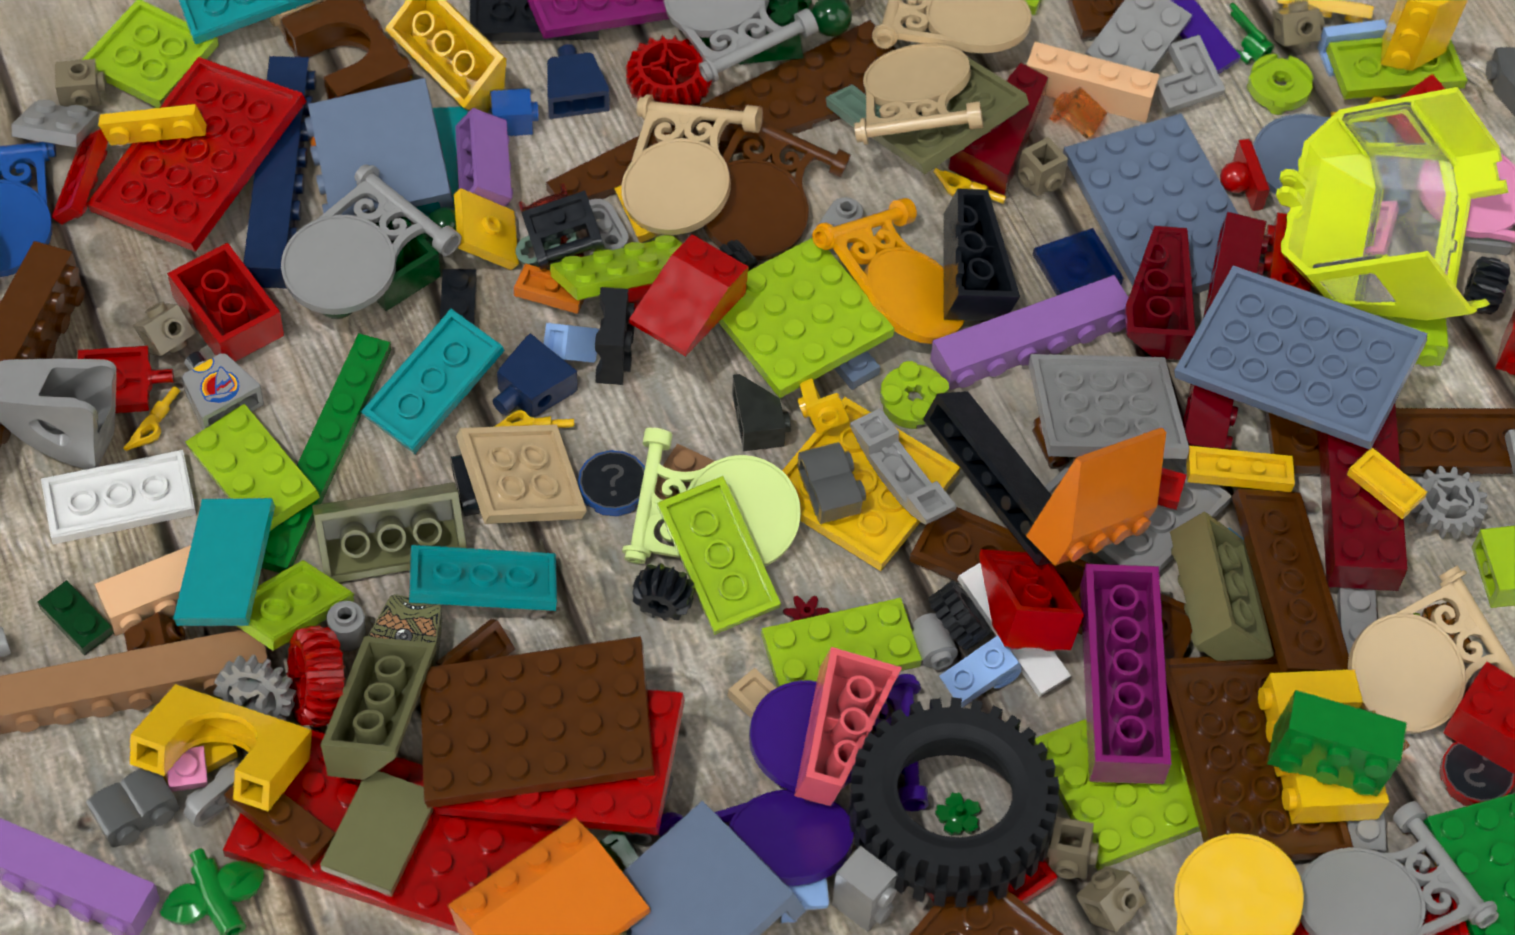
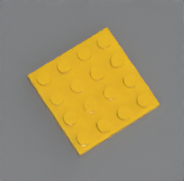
[782,397,960,571]

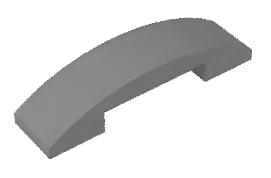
[850,408,956,525]

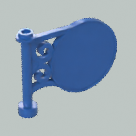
[0,142,56,277]

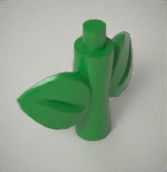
[160,848,264,935]

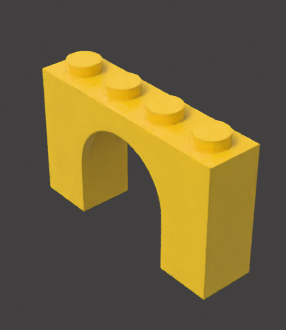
[1258,669,1389,824]
[130,684,312,811]

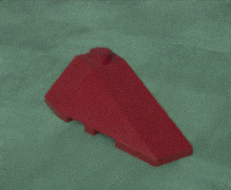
[1125,226,1196,360]

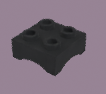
[595,287,635,385]

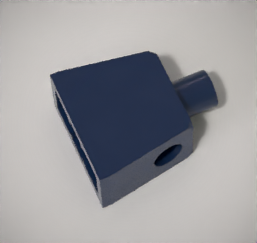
[547,44,610,120]
[492,333,578,417]

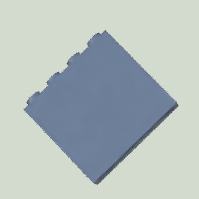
[305,78,455,216]
[623,801,806,935]

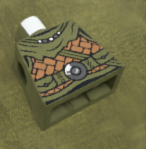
[368,594,443,667]

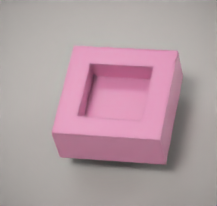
[167,746,208,792]

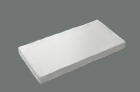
[41,450,196,544]

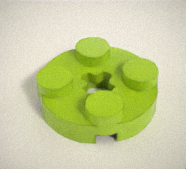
[1247,54,1313,115]
[880,361,949,429]

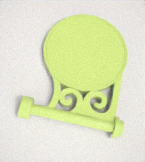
[622,428,801,567]

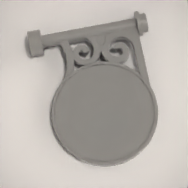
[664,0,818,82]
[281,164,461,315]
[1300,801,1499,935]

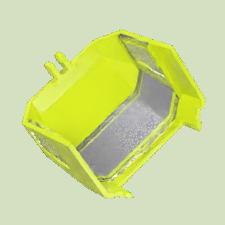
[1276,87,1509,320]

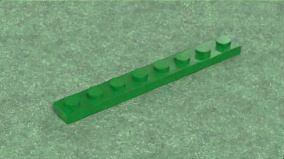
[262,333,392,573]

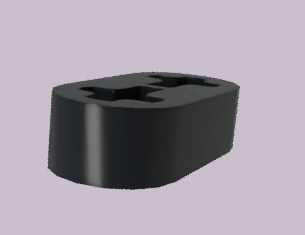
[450,454,481,517]

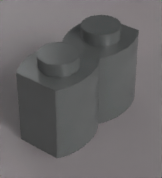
[797,442,866,524]
[86,768,180,847]

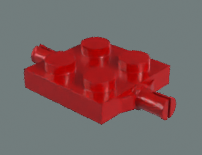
[77,346,174,413]

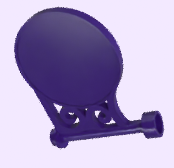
[749,674,929,812]
[659,789,854,886]

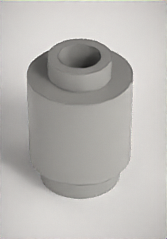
[327,601,367,651]
[912,613,958,670]

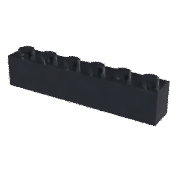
[923,391,1068,566]

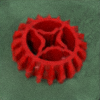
[626,34,713,106]
[286,626,346,727]

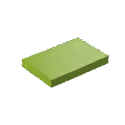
[237,560,354,651]

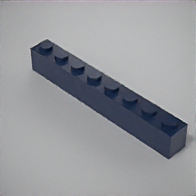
[243,56,317,289]

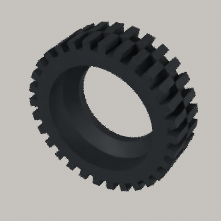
[849,697,1059,907]

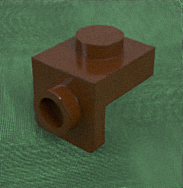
[124,612,186,651]

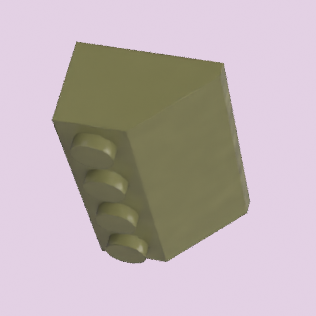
[312,482,467,583]
[1170,511,1274,661]
[321,636,437,780]

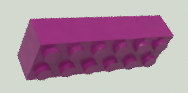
[1080,564,1171,784]

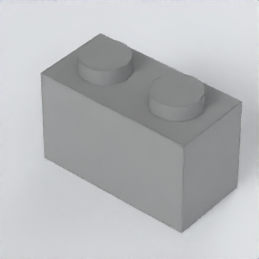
[832,846,897,932]

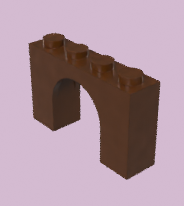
[280,0,413,100]

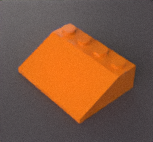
[1026,427,1166,566]
[448,818,651,935]

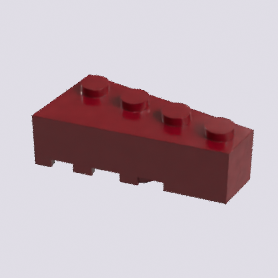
[948,62,1049,196]

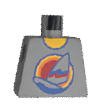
[182,351,264,430]

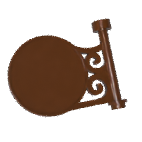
[703,105,851,260]

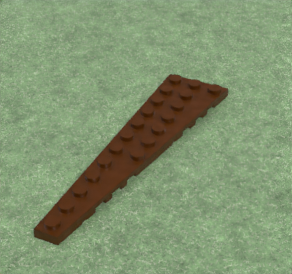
[546,20,896,200]

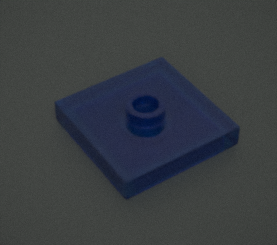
[1033,228,1124,296]

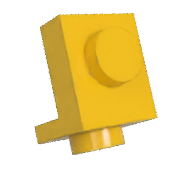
[797,378,849,433]

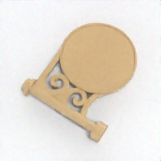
[872,0,1031,53]
[854,43,983,145]
[621,94,763,235]
[1348,565,1515,734]

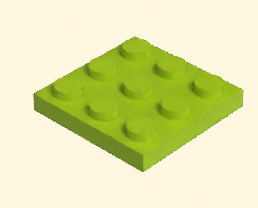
[82,0,219,108]

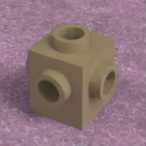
[1272,0,1324,48]
[55,59,106,107]
[1018,137,1068,197]
[133,301,195,356]
[1046,817,1099,879]
[1076,866,1146,932]

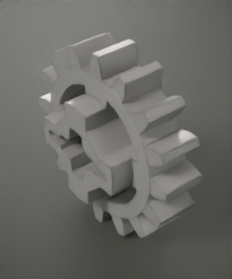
[1411,466,1488,539]
[213,655,297,721]

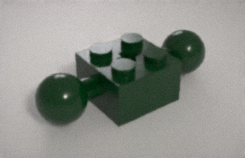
[684,0,852,65]
[322,207,456,319]

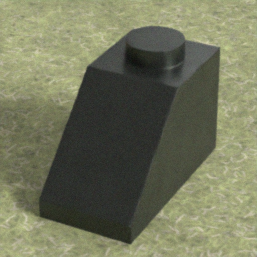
[732,374,791,451]

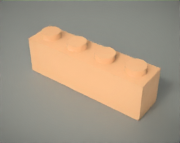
[1027,42,1159,123]
[94,545,191,636]

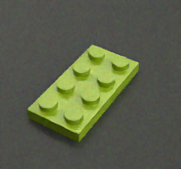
[1326,38,1468,99]
[550,235,683,300]
[185,404,320,530]
[657,476,781,635]
[761,597,922,687]

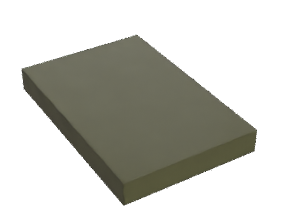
[320,771,434,896]

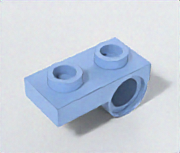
[939,635,1022,708]

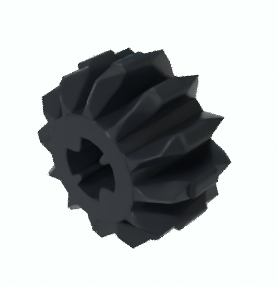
[1463,256,1511,315]
[632,563,694,621]

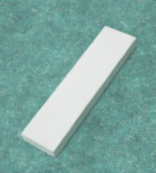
[957,563,1071,697]

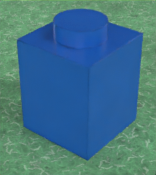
[491,89,539,136]

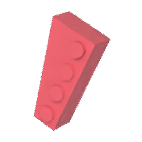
[794,647,902,806]

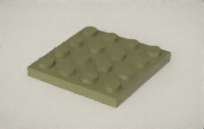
[871,57,1029,175]

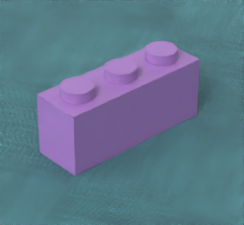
[455,108,513,206]

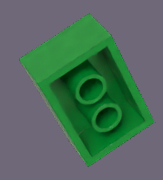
[1267,690,1407,797]

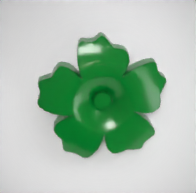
[935,792,981,835]

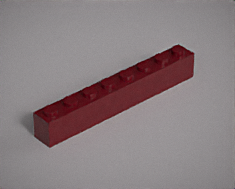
[1183,212,1270,460]

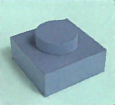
[834,351,880,390]

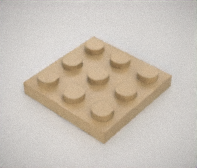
[456,425,587,524]

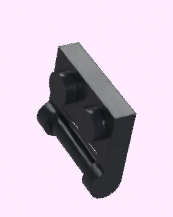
[521,190,605,270]

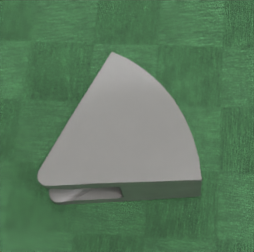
[0,358,116,469]

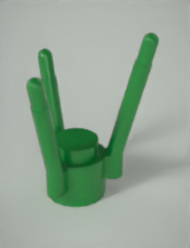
[1230,3,1275,64]

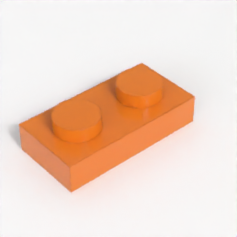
[514,263,585,314]

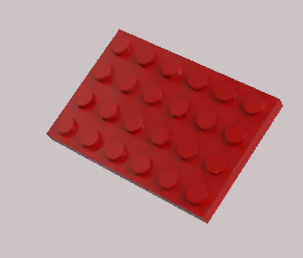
[86,57,306,252]
[433,689,685,835]

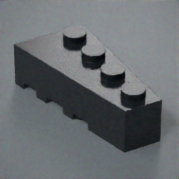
[943,188,1020,321]

